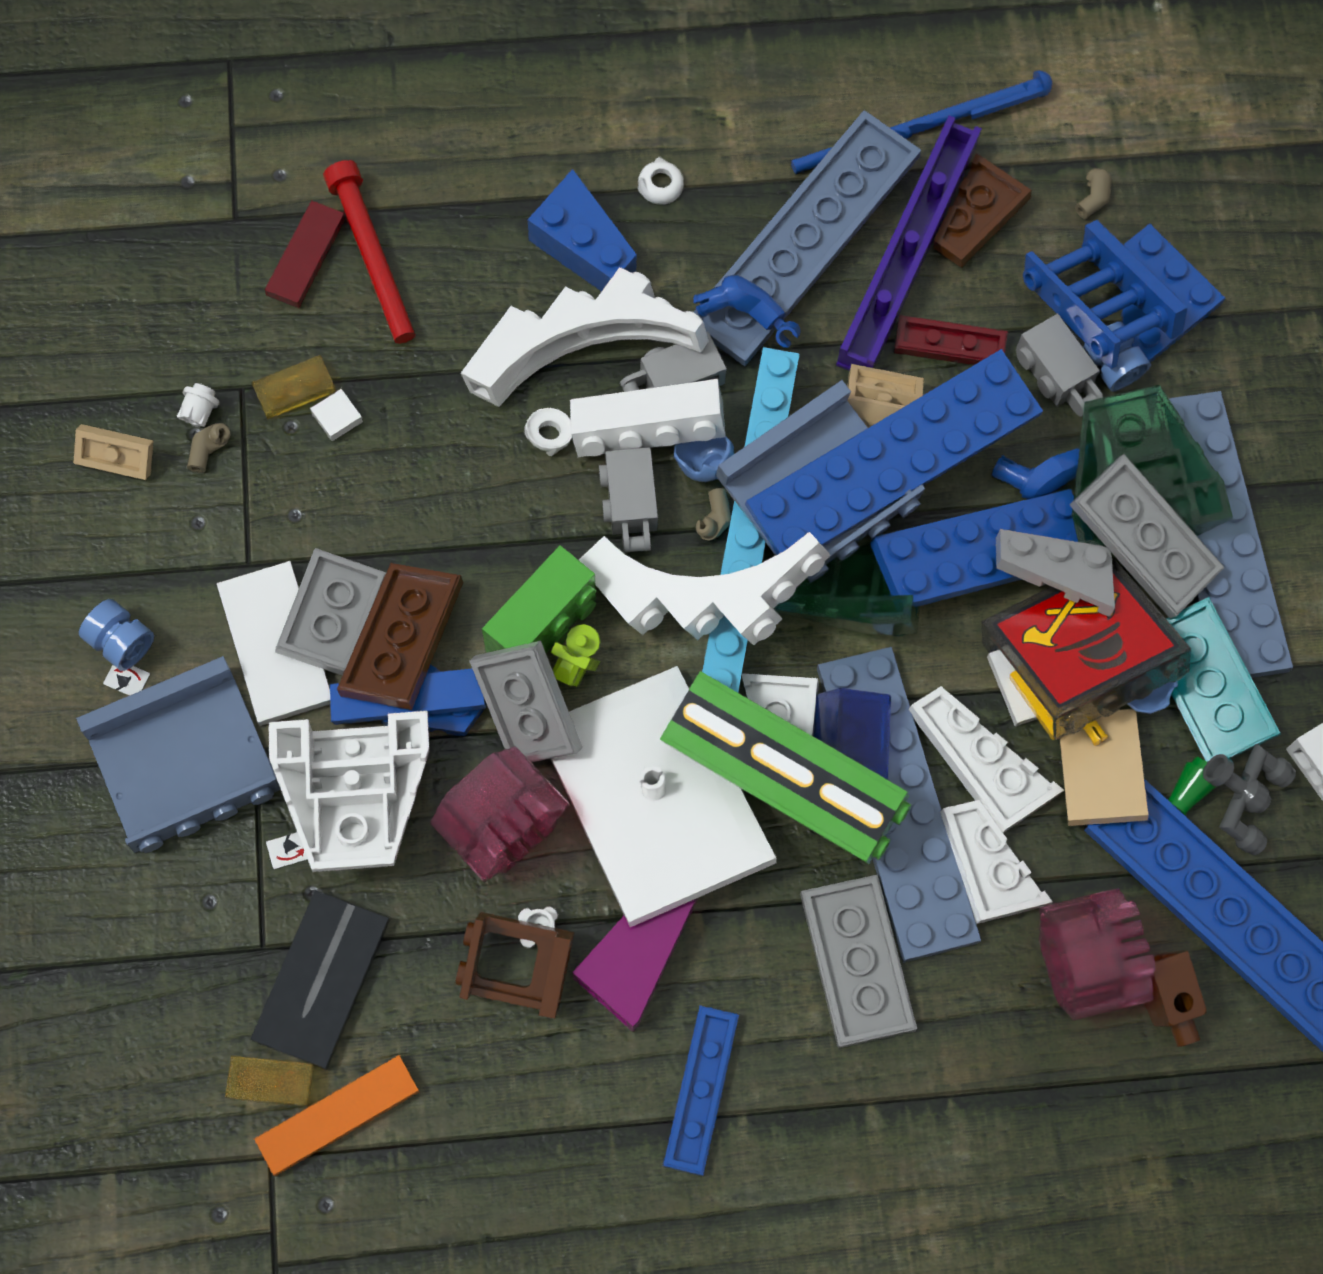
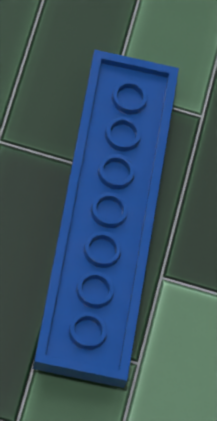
[745,349,1043,555]
[1084,779,1323,1052]

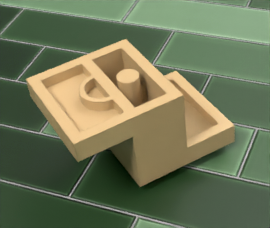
[847,364,924,428]

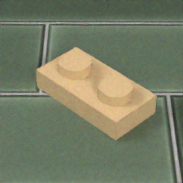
[73,424,154,480]

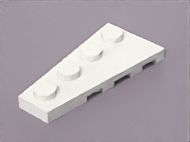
[908,686,1064,833]

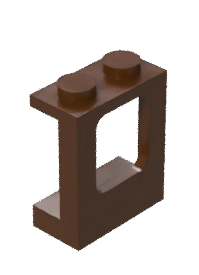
[455,912,575,1019]

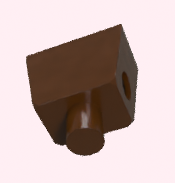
[1129,951,1207,1047]

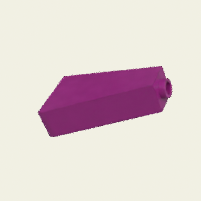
[572,898,698,1032]

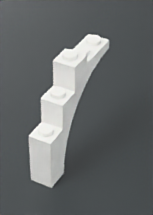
[461,268,709,407]
[579,532,831,645]

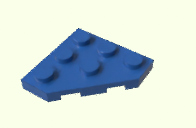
[1120,224,1225,363]

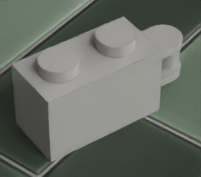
[1016,314,1104,417]
[620,332,726,392]
[599,448,658,553]

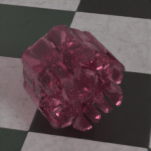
[430,746,570,882]
[1039,888,1155,1021]

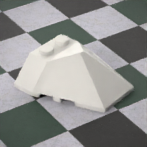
[269,711,429,872]

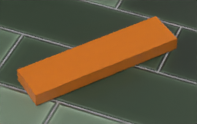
[254,1055,419,1176]

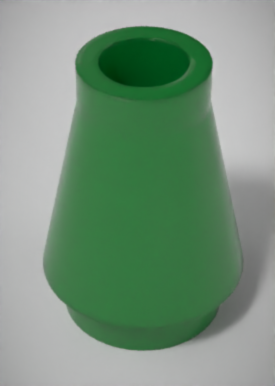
[1168,756,1217,815]

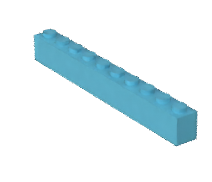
[702,347,799,693]

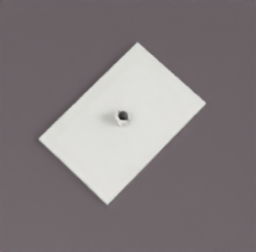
[550,666,776,927]

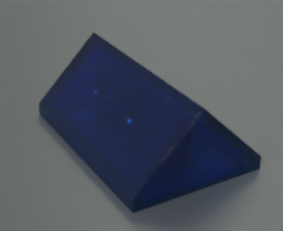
[813,688,891,780]

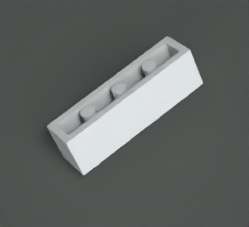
[570,379,726,457]

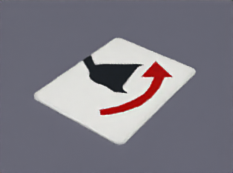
[103,665,150,696]
[266,832,308,869]

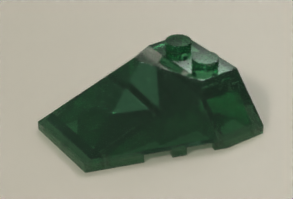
[1072,385,1233,554]
[773,539,920,637]

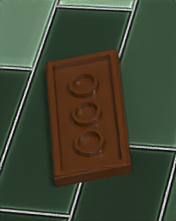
[337,563,464,710]

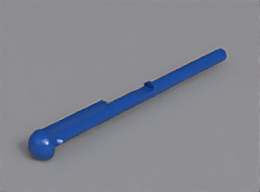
[791,70,1053,174]

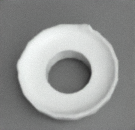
[638,157,684,205]
[524,408,572,456]

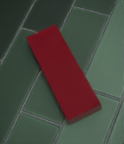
[265,200,345,308]
[894,315,1008,365]

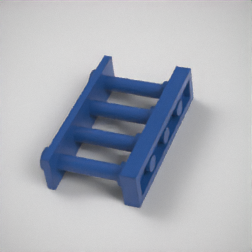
[1023,220,1188,369]

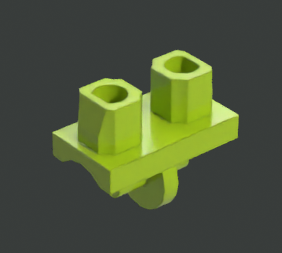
[551,624,601,687]

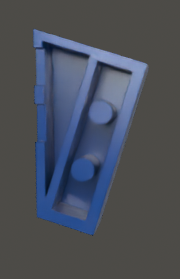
[528,169,637,292]

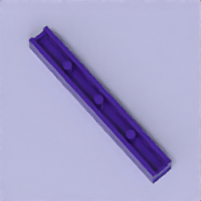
[836,116,982,371]

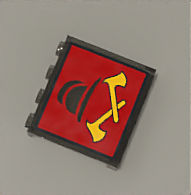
[981,556,1191,740]

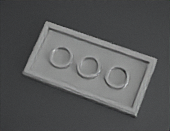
[1069,454,1225,619]
[800,875,917,1048]

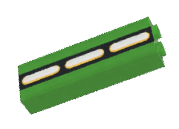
[660,671,911,864]

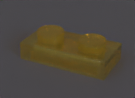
[251,355,336,419]
[225,1056,314,1107]

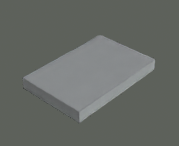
[275,548,386,676]
[469,641,583,766]

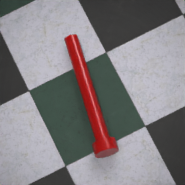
[323,160,415,344]

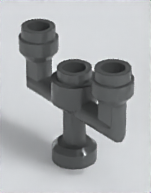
[1203,744,1296,855]

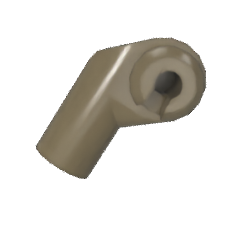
[1075,168,1112,219]
[187,423,231,473]
[696,488,731,540]

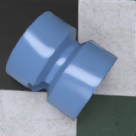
[1083,322,1151,392]
[79,599,154,671]

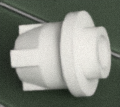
[177,383,220,428]

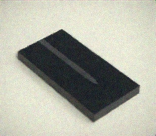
[250,890,390,1070]

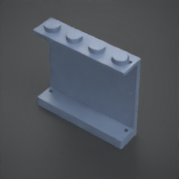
[716,380,925,582]
[76,656,281,853]

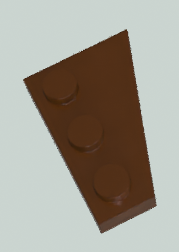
[934,153,1032,268]

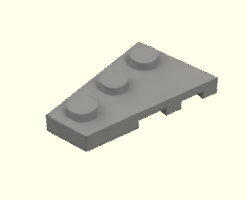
[996,529,1115,617]

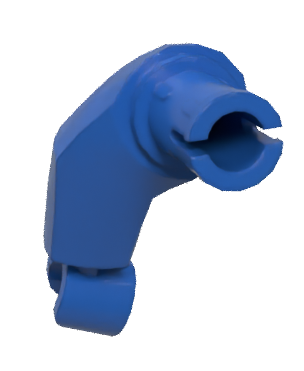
[693,275,800,348]
[992,443,1104,499]

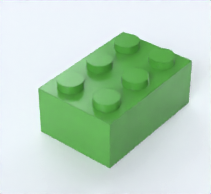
[482,545,596,653]

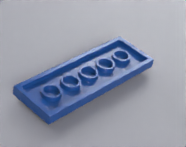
[870,489,1096,611]

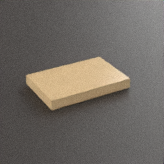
[1059,709,1148,826]

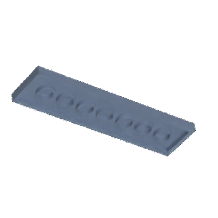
[693,110,921,366]
[1147,391,1293,678]
[817,647,981,963]

